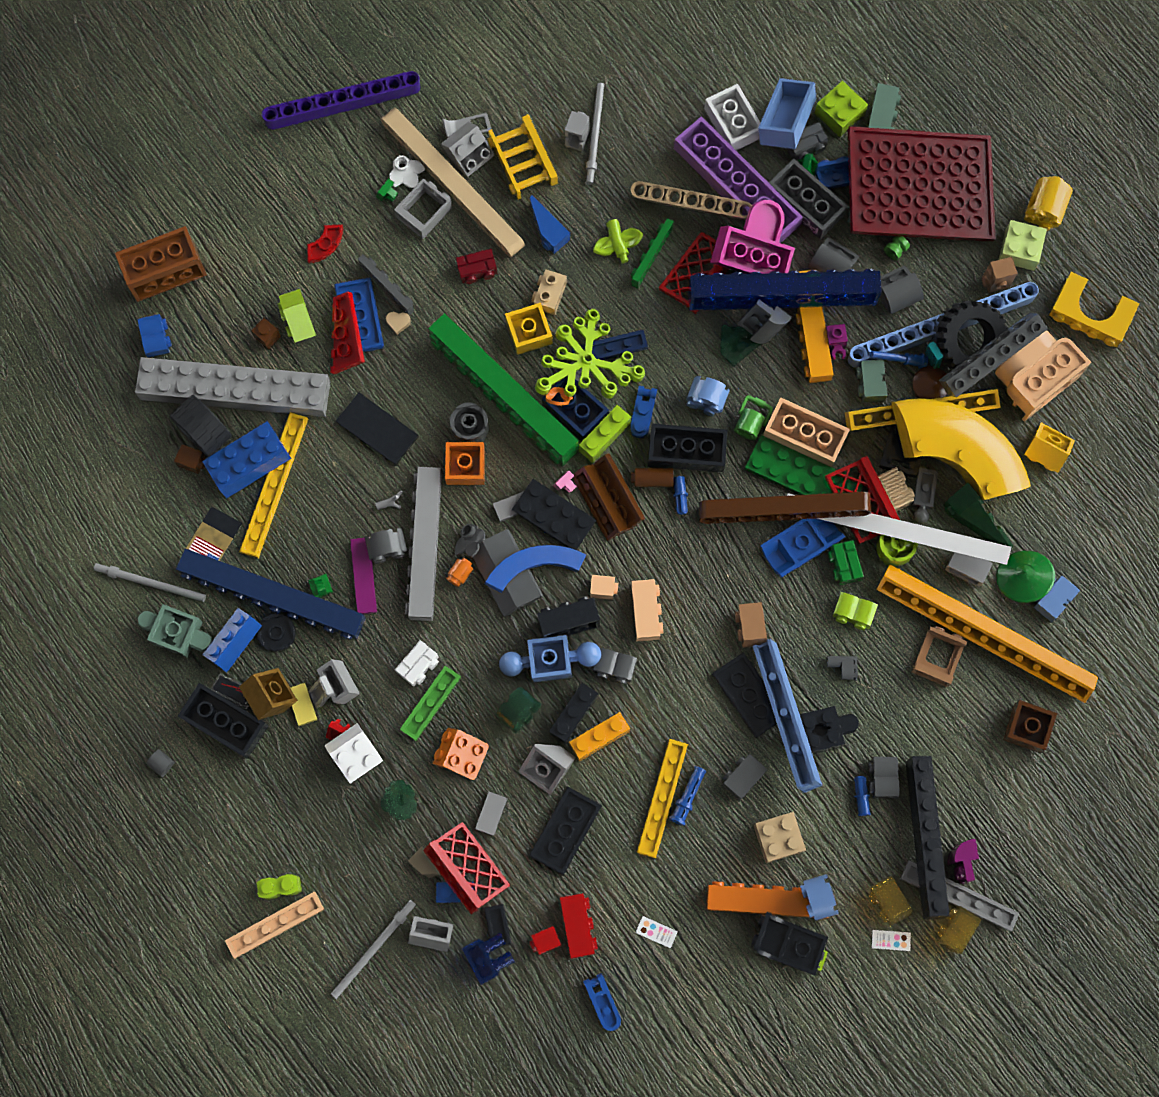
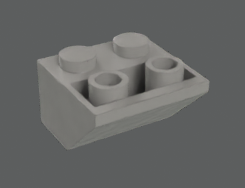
[441,122,495,177]

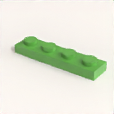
[400,666,461,741]

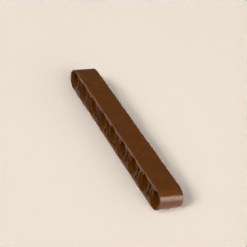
[699,492,871,524]

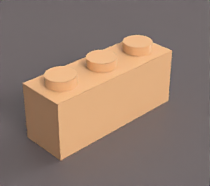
[631,579,663,642]

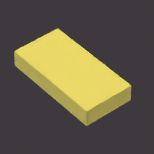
[291,683,318,726]

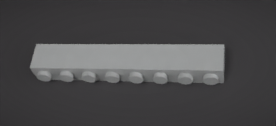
[405,467,442,621]

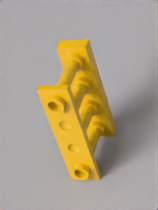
[487,114,558,200]

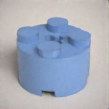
[686,376,730,416]
[800,874,839,921]

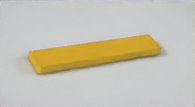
[637,739,688,859]

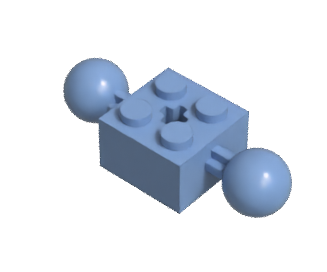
[499,635,601,682]

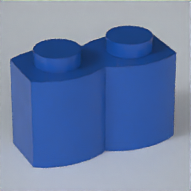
[138,314,172,358]

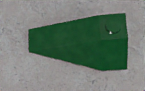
[943,483,1014,549]

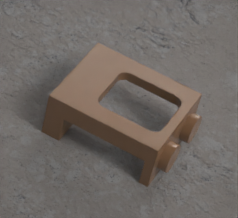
[912,626,968,687]

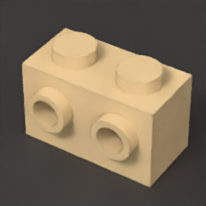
[531,270,567,316]

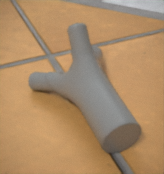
[375,490,403,510]

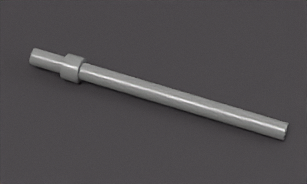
[586,83,604,185]
[94,563,206,602]
[331,899,416,999]

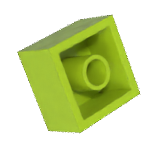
[814,81,868,137]

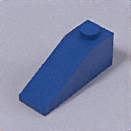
[530,195,570,254]

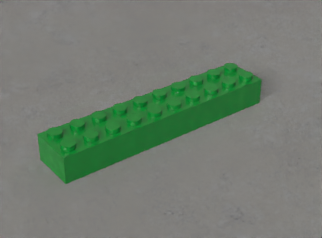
[428,313,579,467]

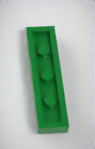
[630,218,674,289]

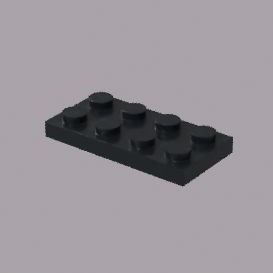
[512,479,596,550]

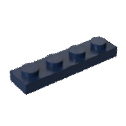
[571,330,648,363]

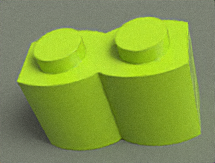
[833,592,878,630]
[257,874,302,900]

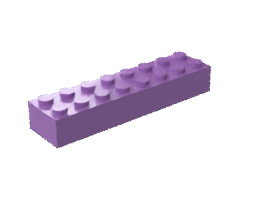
[674,116,803,243]

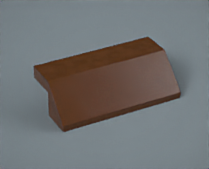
[573,454,645,541]

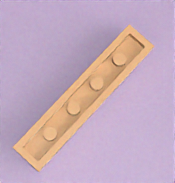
[225,891,325,959]

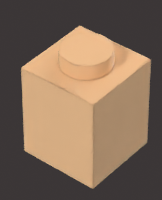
[590,575,618,600]

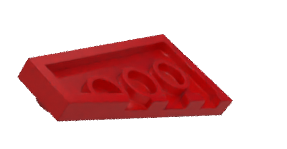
[330,291,365,374]

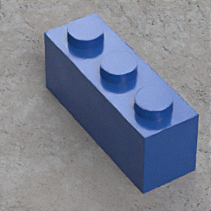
[203,608,262,673]

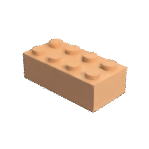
[763,398,850,467]

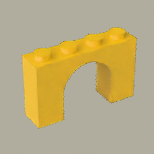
[1049,272,1140,348]

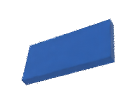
[334,277,384,352]

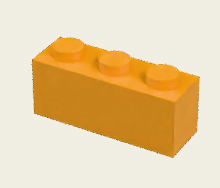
[569,712,630,762]

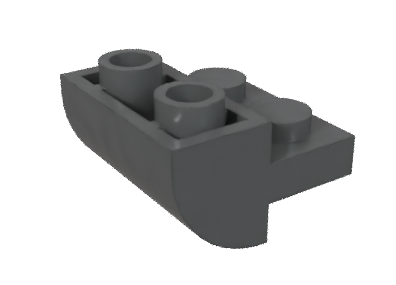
[807,237,859,287]
[872,266,924,314]
[738,300,791,344]

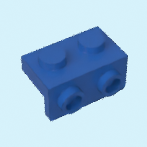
[815,157,849,189]

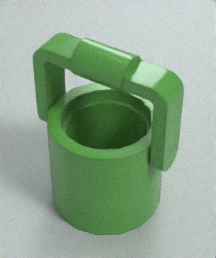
[734,395,773,440]

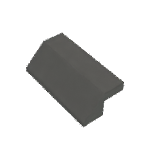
[473,529,543,617]

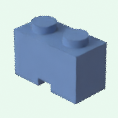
[1034,576,1080,622]

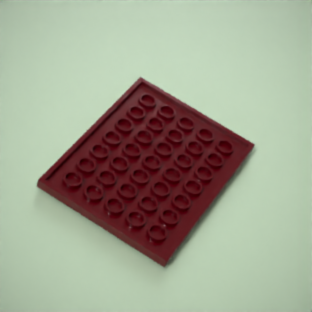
[848,126,996,242]

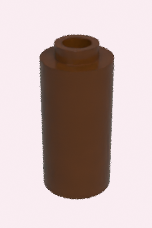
[631,468,673,487]

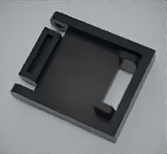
[879,424,922,478]

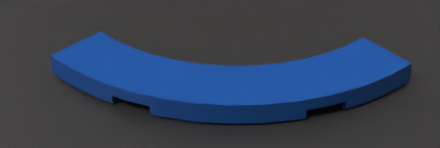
[485,545,586,593]

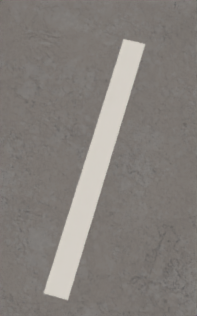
[787,493,1011,565]

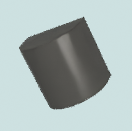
[147,749,175,778]

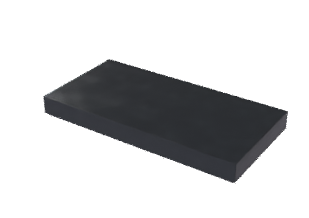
[336,392,419,466]
[711,652,777,738]
[529,787,602,876]

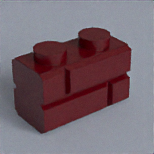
[456,249,498,284]

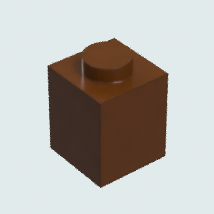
[251,318,281,350]
[174,444,206,474]

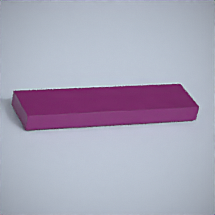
[350,537,377,614]

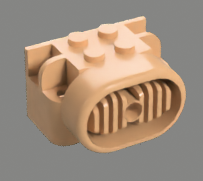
[995,330,1091,422]

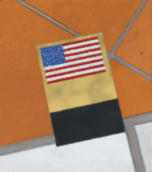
[186,507,242,561]

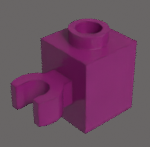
[826,324,848,361]

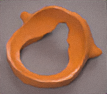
[544,387,573,406]

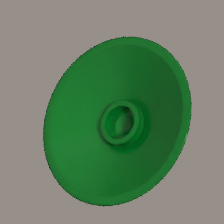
[996,551,1055,603]

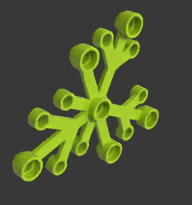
[535,309,645,399]

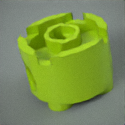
[876,534,918,567]

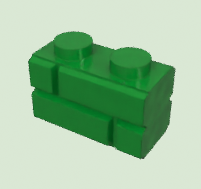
[828,540,864,586]

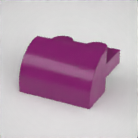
[947,839,979,884]

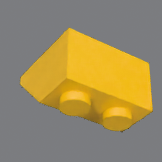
[1024,423,1075,473]

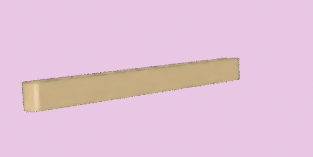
[380,107,525,257]

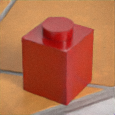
[529,926,562,955]

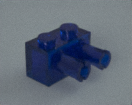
[462,933,515,985]

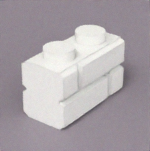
[395,640,439,687]

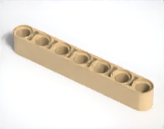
[631,181,752,220]

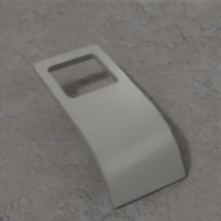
[442,113,491,137]

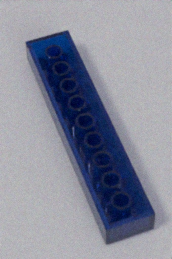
[688,269,882,310]

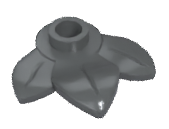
[455,524,485,558]

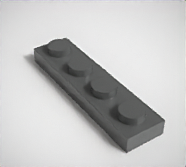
[358,254,414,316]

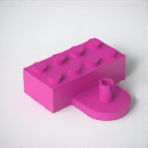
[710,200,795,284]

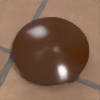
[912,366,947,399]

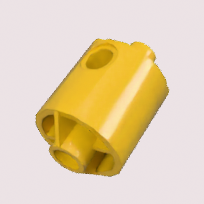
[1024,176,1072,231]

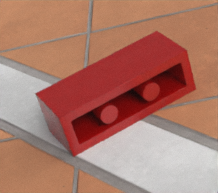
[560,893,598,959]

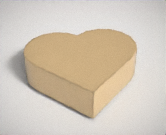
[386,312,411,335]

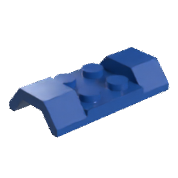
[760,519,845,578]

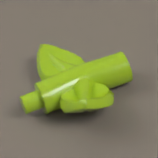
[593,219,643,263]

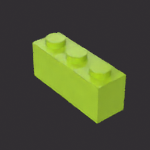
[579,405,631,463]

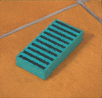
[925,341,943,369]

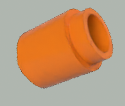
[446,558,473,587]

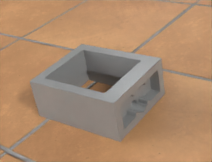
[394,179,452,239]

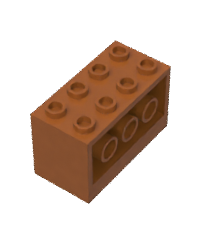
[115,226,207,302]

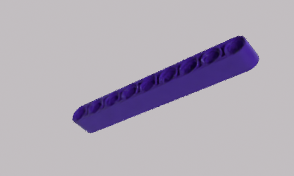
[262,71,421,130]

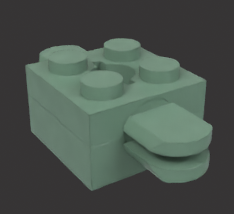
[138,604,213,658]

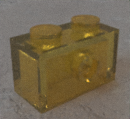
[869,876,912,926]
[937,906,982,955]

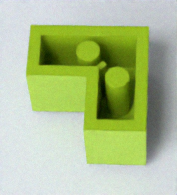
[277,289,316,342]

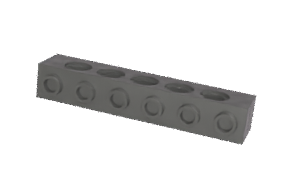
[939,313,1048,397]

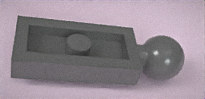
[913,468,938,523]

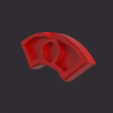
[307,224,343,264]

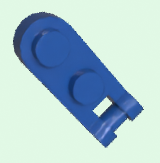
[630,385,657,438]
[583,973,621,1031]

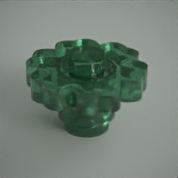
[380,780,417,821]

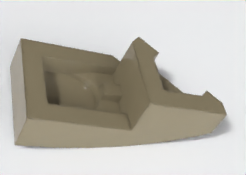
[408,846,442,878]

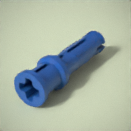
[668,766,706,826]

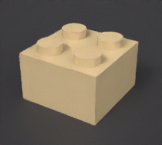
[754,812,806,864]

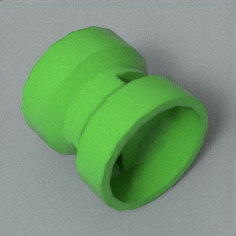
[884,236,910,260]

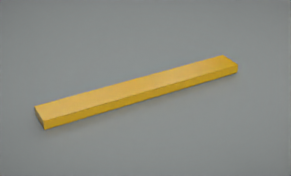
[239,412,308,559]

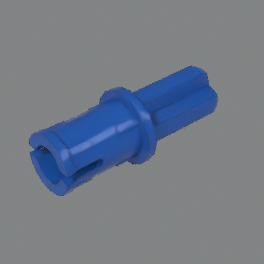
[673,476,688,515]
[854,776,871,816]

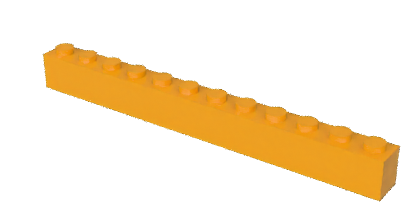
[876,564,1098,703]

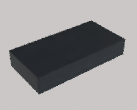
[484,904,512,948]

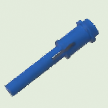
[870,351,928,368]

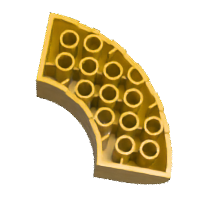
[891,399,1031,500]

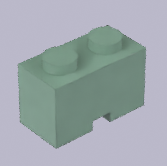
[856,360,887,403]

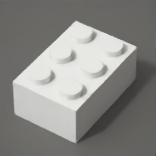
[704,84,761,150]

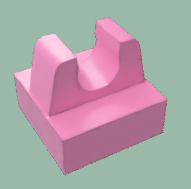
[553,470,576,493]

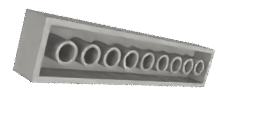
[135,357,330,417]

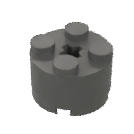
[450,403,489,442]
[364,528,407,564]

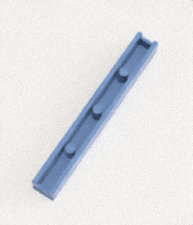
[753,639,822,793]

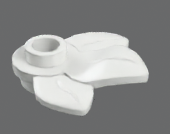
[390,156,425,188]

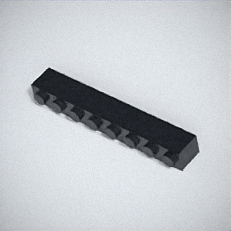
[906,756,950,920]

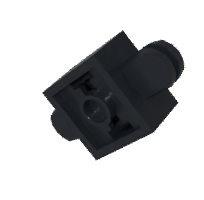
[781,706,859,754]

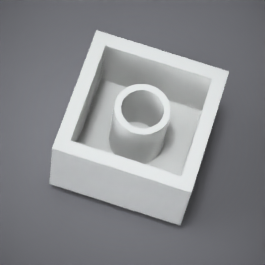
[324,723,383,783]

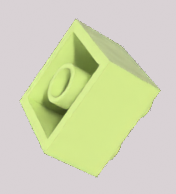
[999,220,1047,271]

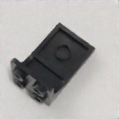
[751,911,828,976]

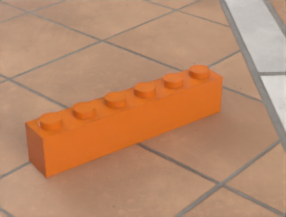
[706,881,828,919]

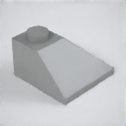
[518,744,576,795]

